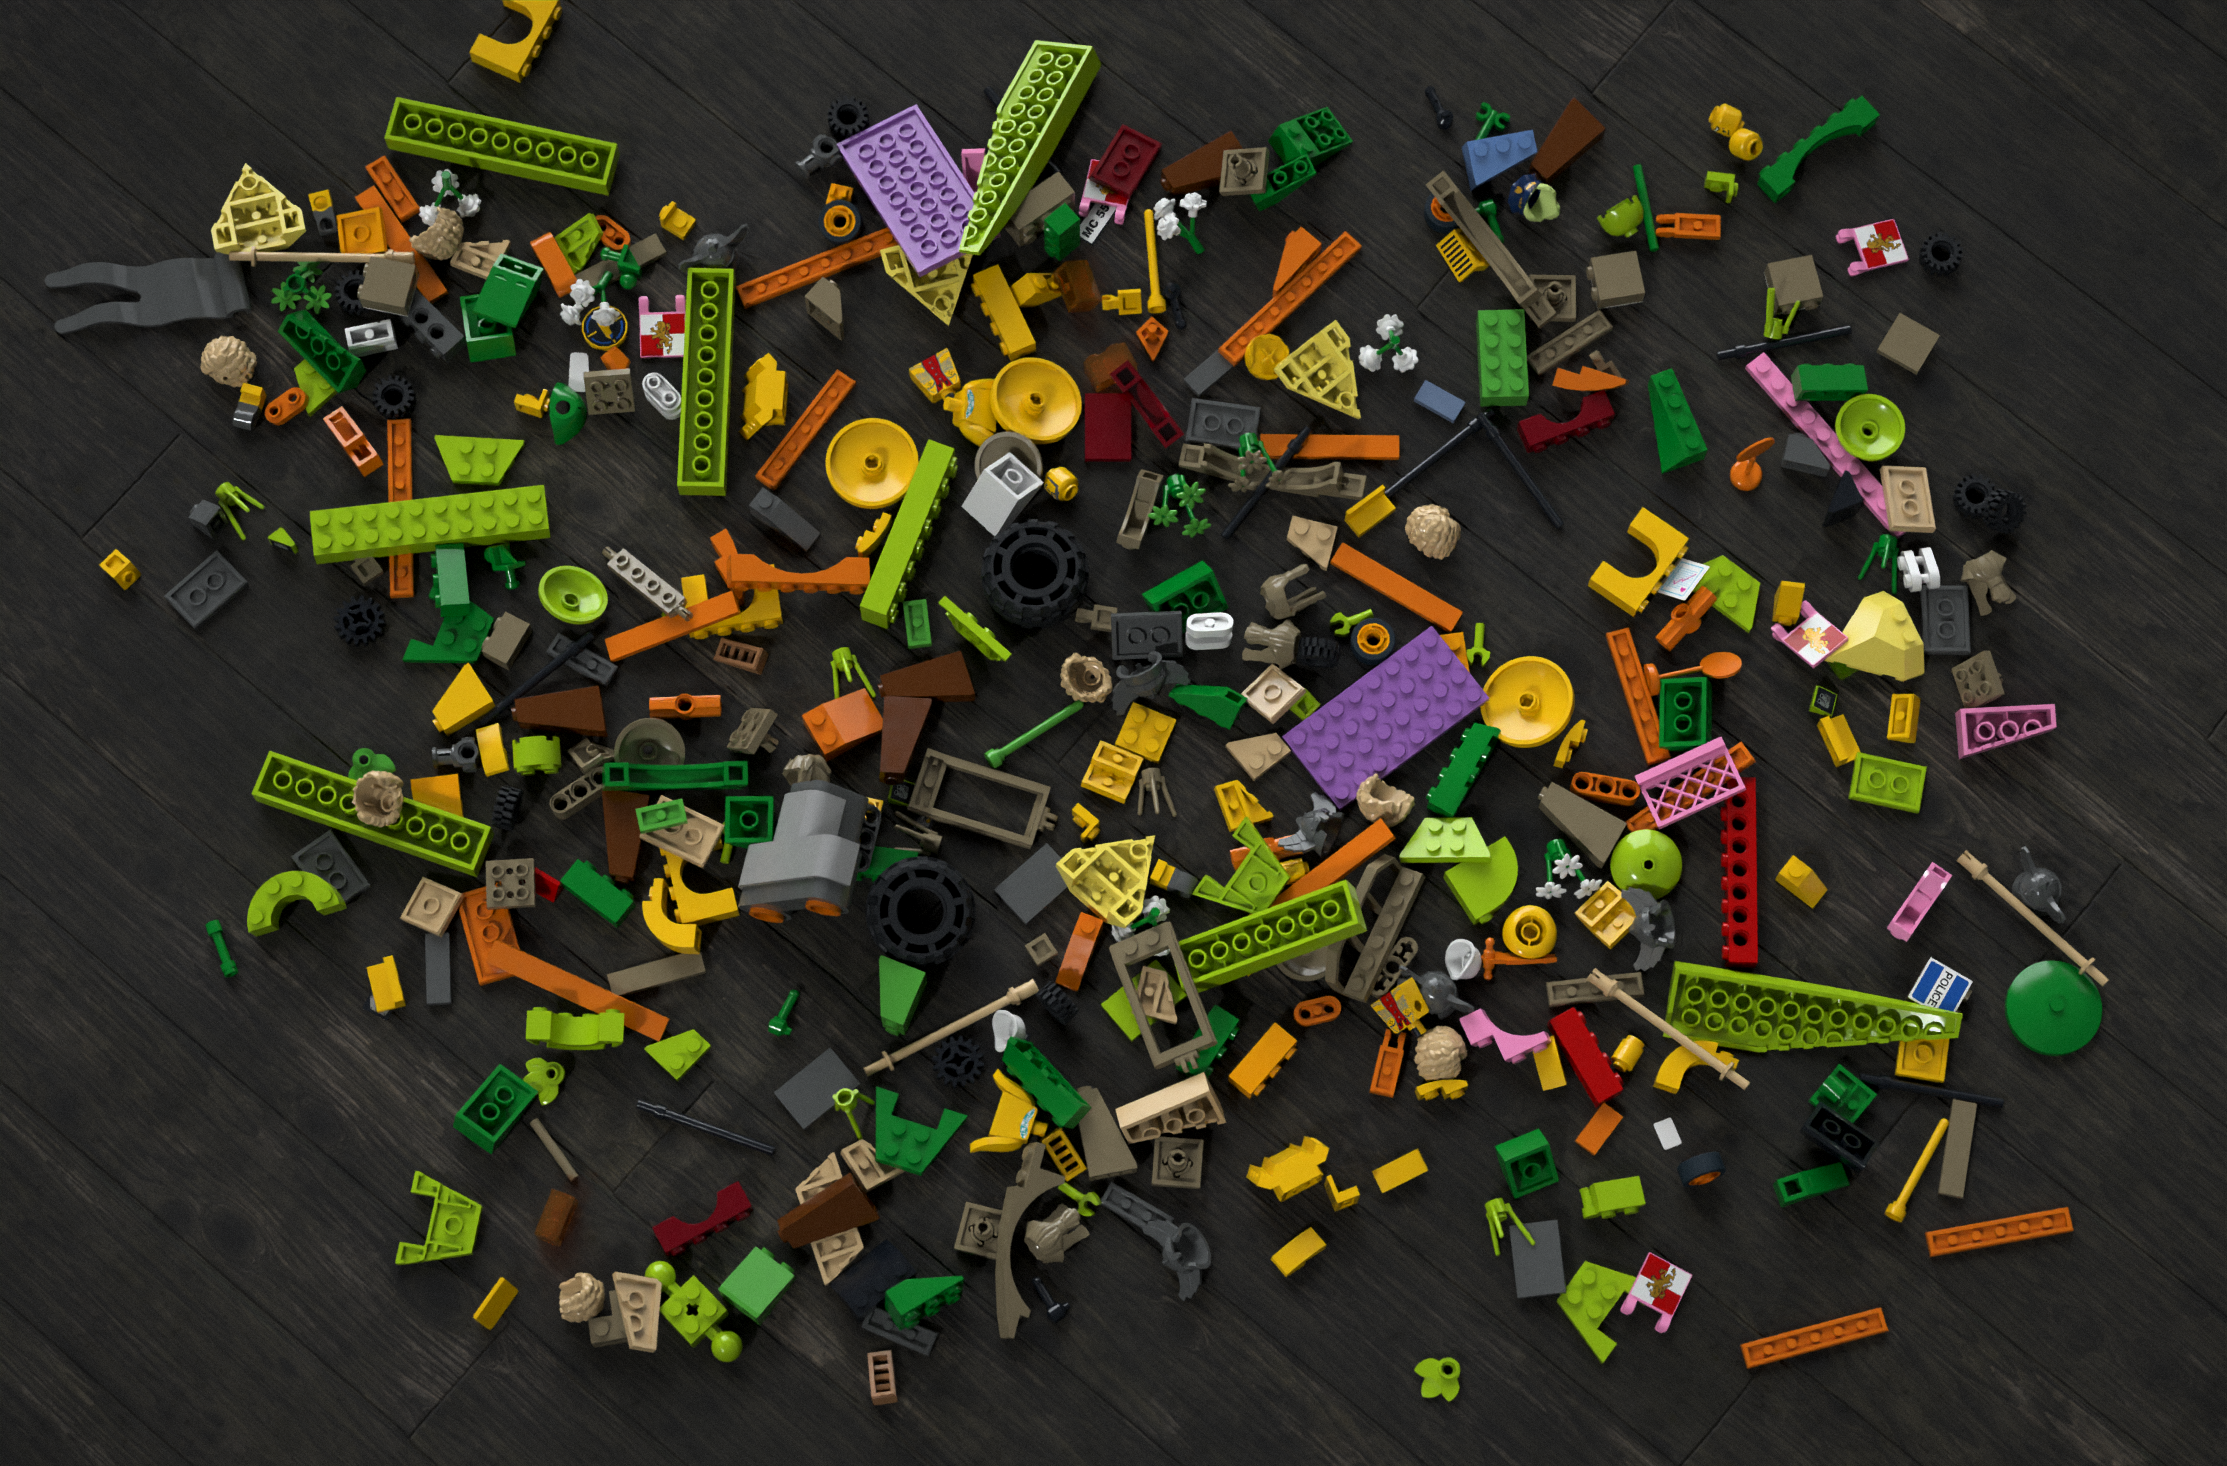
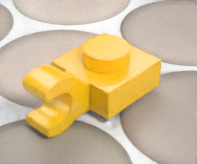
[1102,289,1142,315]

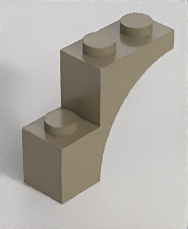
[1116,469,1164,549]

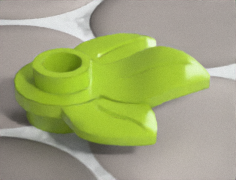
[523,1058,565,1106]
[1414,1358,1460,1402]

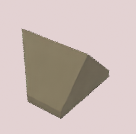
[567,738,615,775]

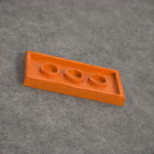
[458,882,520,986]

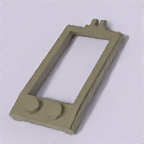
[907,748,1058,849]
[1109,921,1218,1073]

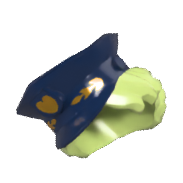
[1508,173,1560,222]

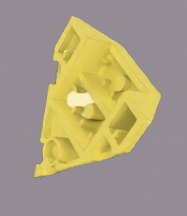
[211,163,306,255]
[880,245,973,326]
[1274,320,1361,419]
[1824,591,1924,682]
[1056,835,1155,928]

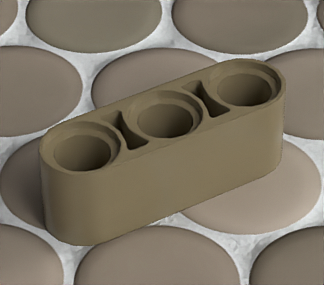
[550,767,603,819]

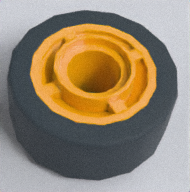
[818,200,863,245]
[1350,618,1395,665]

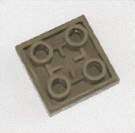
[1877,313,1940,375]

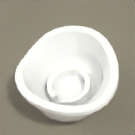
[1445,939,1482,980]
[992,1010,1026,1052]

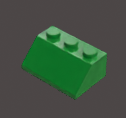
[1142,561,1229,634]
[1659,677,1712,753]

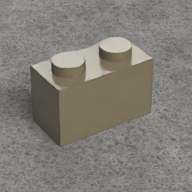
[481,611,532,670]

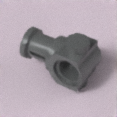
[795,134,843,179]
[432,737,481,773]

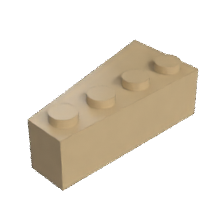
[1115,1072,1226,1144]

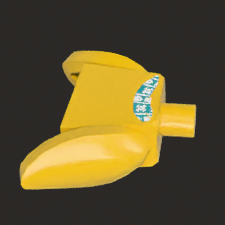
[943,379,996,447]
[970,1069,1048,1153]

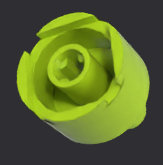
[512,736,561,776]

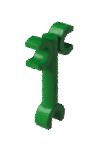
[1475,102,1510,140]

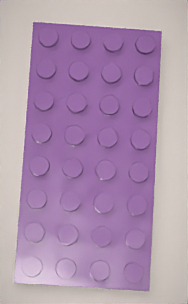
[837,105,1001,277]
[1282,626,1489,812]

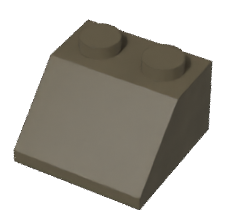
[805,277,845,341]

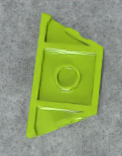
[435,435,525,486]
[1693,555,1760,633]
[938,596,1012,662]
[1399,817,1492,863]

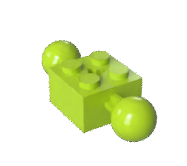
[644,1261,743,1362]

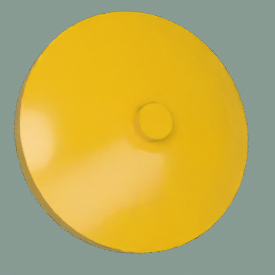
[990,357,1082,444]
[826,418,919,509]
[1481,656,1575,748]

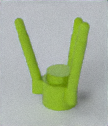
[1763,287,1800,339]
[215,482,264,540]
[830,647,876,699]
[832,1088,875,1140]
[1485,1198,1536,1256]

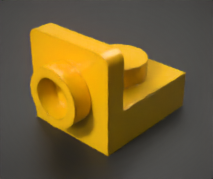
[659,201,697,240]
[514,389,550,418]
[99,549,141,590]
[1072,803,1100,843]

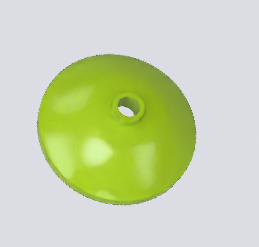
[1835,394,1905,461]
[538,566,608,624]
[1610,829,1682,900]

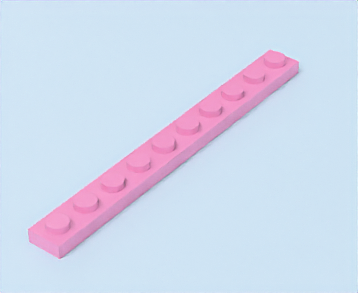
[1745,352,1906,539]

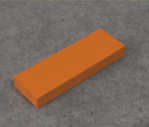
[365,155,420,223]

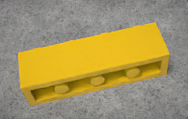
[971,264,1036,361]

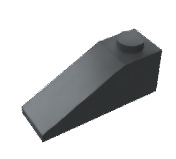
[749,488,821,552]

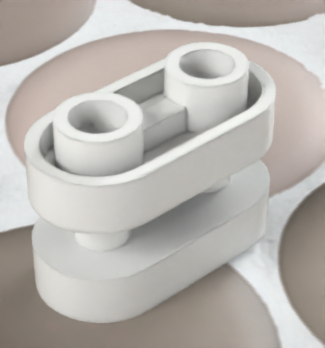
[642,373,681,420]
[1897,547,1940,592]
[1185,613,1233,650]

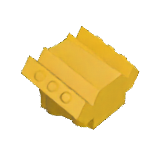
[738,353,788,440]
[1246,1136,1329,1202]

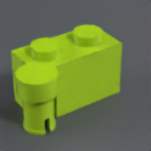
[1579,1176,1646,1219]

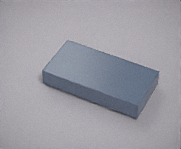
[1414,380,1466,424]

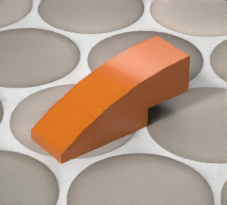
[1552,366,1630,391]
[323,406,384,477]
[710,529,745,606]

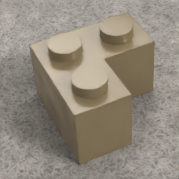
[588,1290,628,1348]

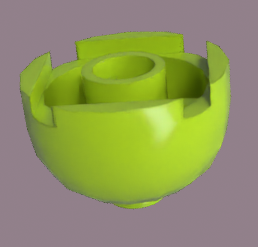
[1597,195,1644,238]

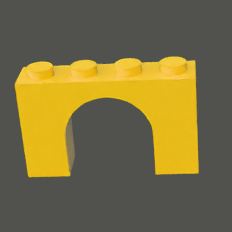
[469,0,563,83]
[1588,507,1689,617]
[681,564,783,639]
[659,837,740,926]

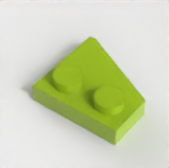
[555,213,603,275]
[294,359,338,417]
[644,1029,711,1081]

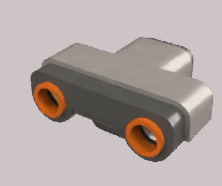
[738,780,881,923]

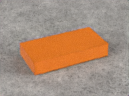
[1575,1103,1623,1156]

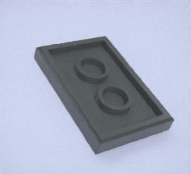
[1185,398,1261,451]
[164,550,249,630]
[1920,585,1971,655]
[1111,611,1183,660]
[291,829,371,914]
[994,843,1068,925]
[774,1048,861,1131]
[1509,1220,1567,1299]

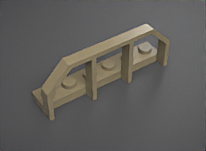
[1325,854,1425,1003]

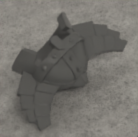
[678,223,749,273]
[1111,651,1191,716]
[1278,792,1344,858]
[2012,846,2066,923]
[1621,887,1676,972]
[1398,965,1474,1020]
[1142,1219,1211,1301]

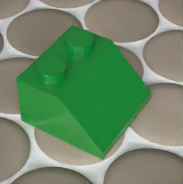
[725,796,775,849]
[1494,1129,1559,1199]

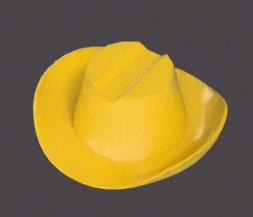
[1502,905,1557,959]

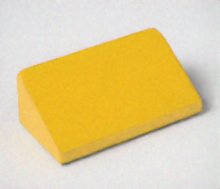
[1887,694,1920,743]
[473,1277,518,1330]

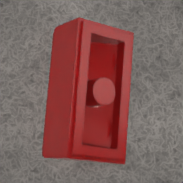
[521,867,563,902]

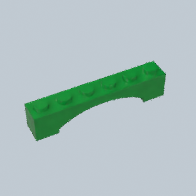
[1757,96,1880,203]
[602,761,748,791]

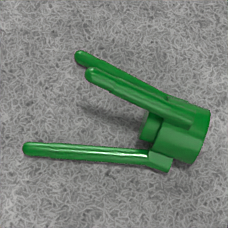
[1858,534,1899,595]

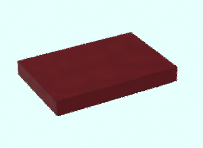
[1090,124,1162,200]
[1085,393,1131,462]

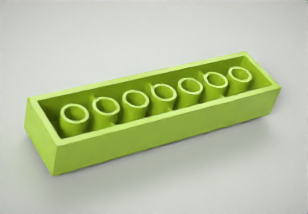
[860,439,958,629]
[1174,880,1367,993]

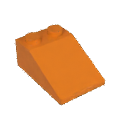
[802,688,883,762]

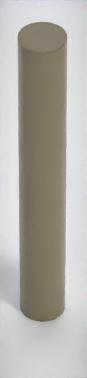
[530,1118,579,1182]

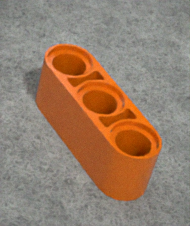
[530,232,577,298]
[1570,772,1640,806]

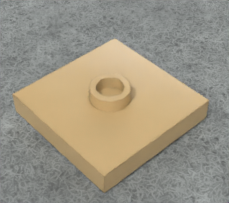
[1241,663,1306,724]
[400,877,465,938]

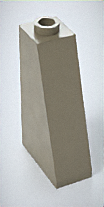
[1538,782,1627,869]
[1077,1086,1137,1181]

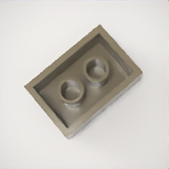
[1004,171,1075,247]

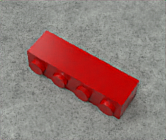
[1547,1007,1624,1108]

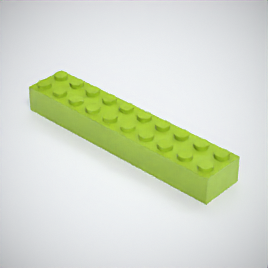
[385,97,620,196]
[677,268,736,496]
[310,485,551,564]
[252,751,494,877]

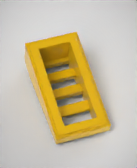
[1040,1127,1087,1182]

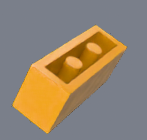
[1228,1023,1297,1099]

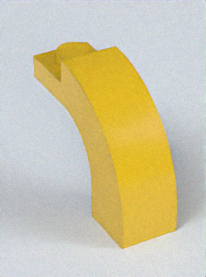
[642,878,702,954]
[1653,1041,1739,1094]

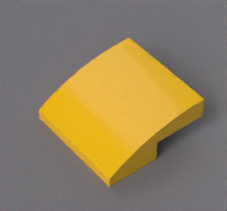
[1081,740,1144,804]
[1575,881,1636,950]

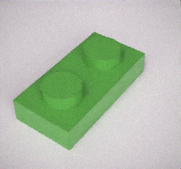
[903,599,932,649]
[635,799,688,834]

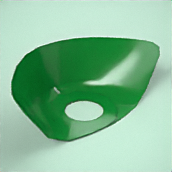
[549,382,587,445]

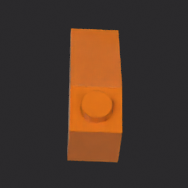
[1272,227,1322,298]
[1055,912,1103,992]

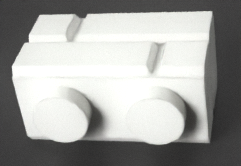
[345,319,398,357]

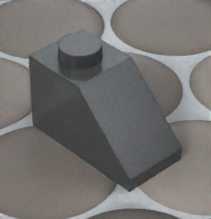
[1780,433,1830,477]
[188,500,229,540]

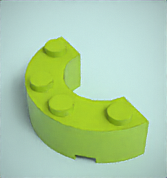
[247,871,347,937]
[526,1007,624,1050]

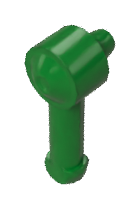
[1475,199,1504,244]
[768,989,800,1037]

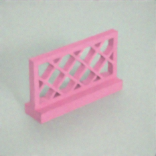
[1635,737,1746,829]

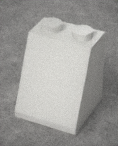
[962,452,1044,536]

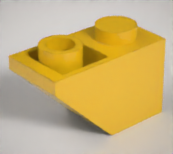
[1009,273,1066,307]

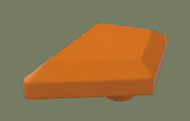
[1136,317,1169,362]
[601,345,631,370]

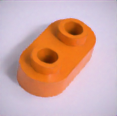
[595,215,631,252]
[265,387,309,425]
[1294,996,1341,1027]

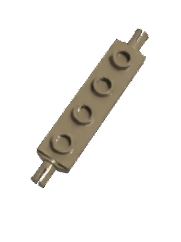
[602,546,693,621]

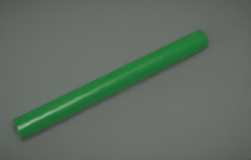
[1633,164,1659,252]

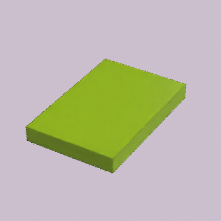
[1848,752,1927,814]
[1101,960,1187,1042]

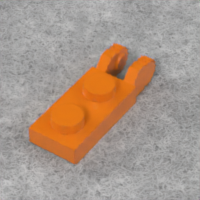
[1656,213,1721,240]
[1369,1028,1406,1098]

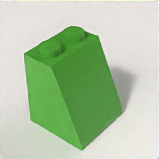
[879,955,927,1036]
[718,1247,796,1326]

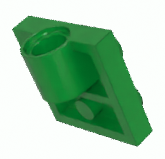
[1808,1064,1877,1123]

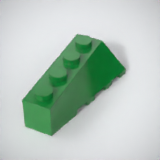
[278,309,366,393]
[1647,368,1708,474]
[1426,723,1501,818]
[1002,1036,1092,1129]

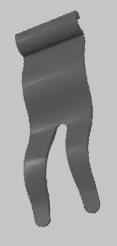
[45,252,252,334]

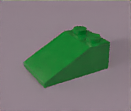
[460,294,516,363]
[453,1064,538,1155]

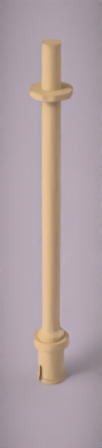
[229,246,415,267]
[1957,850,2109,986]
[1587,968,1750,1090]
[863,979,1039,1076]

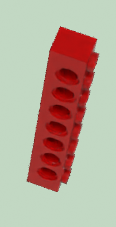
[1720,777,1758,968]

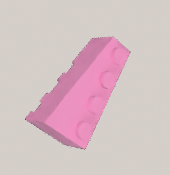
[1955,704,2057,759]

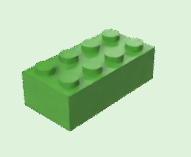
[1476,309,1529,407]

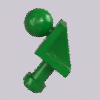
[600,244,642,289]
[484,543,526,590]

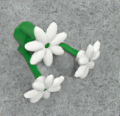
[1536,839,1602,900]

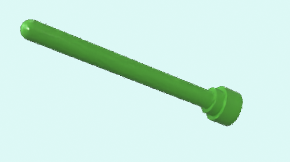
[984,700,1084,769]

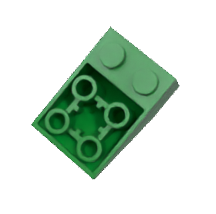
[1268,107,1353,167]
[472,253,544,328]
[885,1276,964,1331]

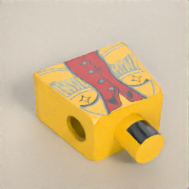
[909,348,961,403]
[1371,977,1429,1039]

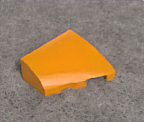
[410,774,464,817]

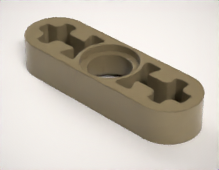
[1371,937,1418,998]

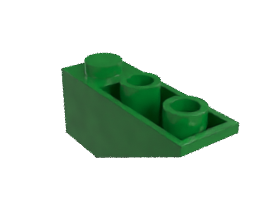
[1250,154,1317,212]
[1168,684,1248,730]
[1773,1162,1850,1208]

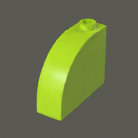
[1443,837,1518,925]

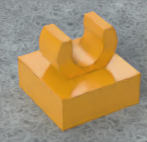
[826,183,854,204]

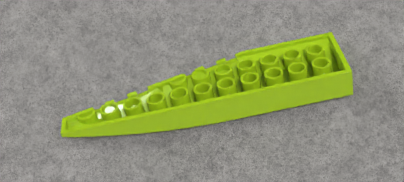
[959,40,1102,255]
[1663,961,1963,1052]

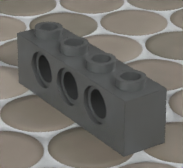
[398,288,467,362]

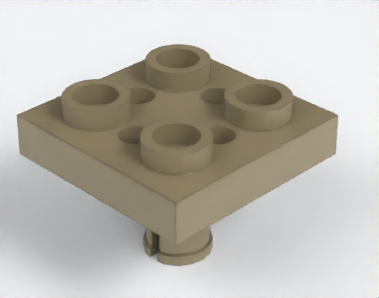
[1219,147,1269,196]
[1529,275,1576,322]
[583,369,635,415]
[1951,651,2005,709]
[727,708,779,754]
[486,858,536,910]
[1152,1137,1203,1189]
[954,1202,1002,1260]

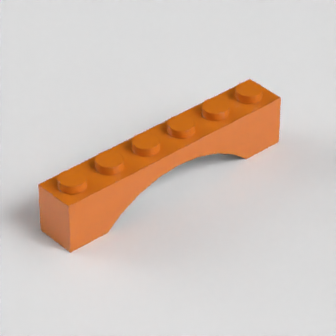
[726,554,870,594]

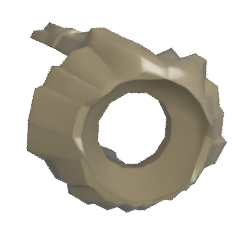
[1960,550,2016,616]
[1260,564,1326,619]
[1242,619,1301,670]
[782,754,832,786]
[1024,1203,1090,1263]

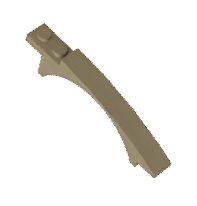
[1426,170,1558,329]
[1179,443,1367,500]
[995,1142,1065,1339]

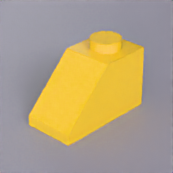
[1772,581,1805,626]
[1775,855,1827,909]

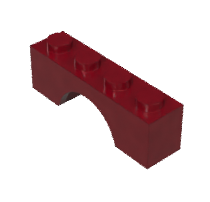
[1110,359,1184,448]
[1517,390,1615,453]
[652,1181,753,1257]

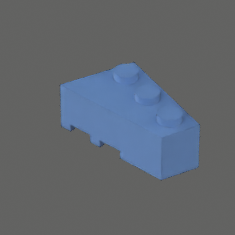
[1462,130,1537,191]

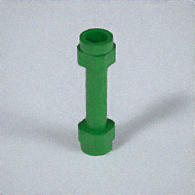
[205,920,239,978]

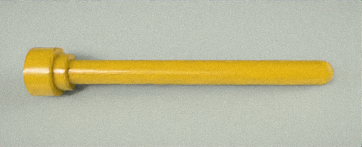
[1144,209,1166,314]
[1885,1118,1949,1222]

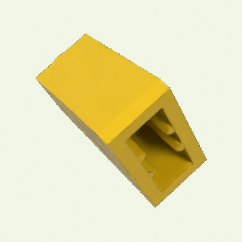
[432,663,495,737]

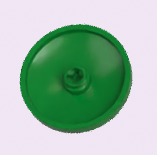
[2005,961,2102,1056]

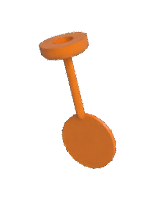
[1730,437,1775,491]
[1644,652,1742,696]

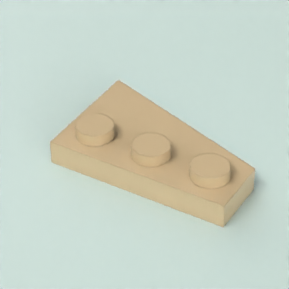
[612,1272,662,1353]

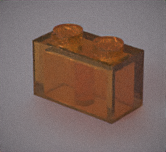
[1054,260,1102,313]
[1084,342,1137,393]
[534,1189,578,1247]

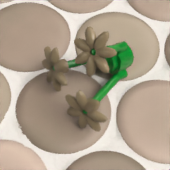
[1228,433,1293,493]

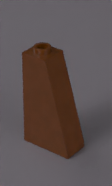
[1529,97,1606,185]
[1160,131,1255,197]
[877,651,975,702]
[511,685,608,737]
[879,696,932,785]
[602,789,652,885]
[777,1173,880,1249]

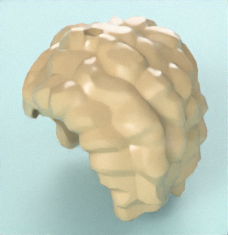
[409,207,464,261]
[200,336,257,388]
[1405,504,1461,560]
[1060,653,1113,703]
[352,770,404,827]
[1356,774,1415,827]
[1414,1026,1467,1082]
[559,1273,605,1323]

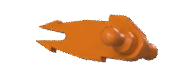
[1481,938,1557,980]

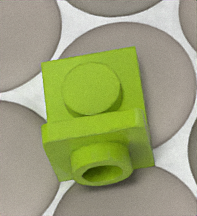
[1704,171,1738,203]

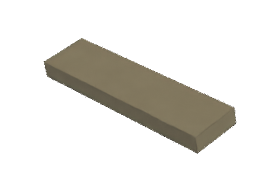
[575,233,667,287]
[1527,309,1613,377]
[607,951,706,997]
[1546,972,1644,1007]
[1938,1099,1977,1199]

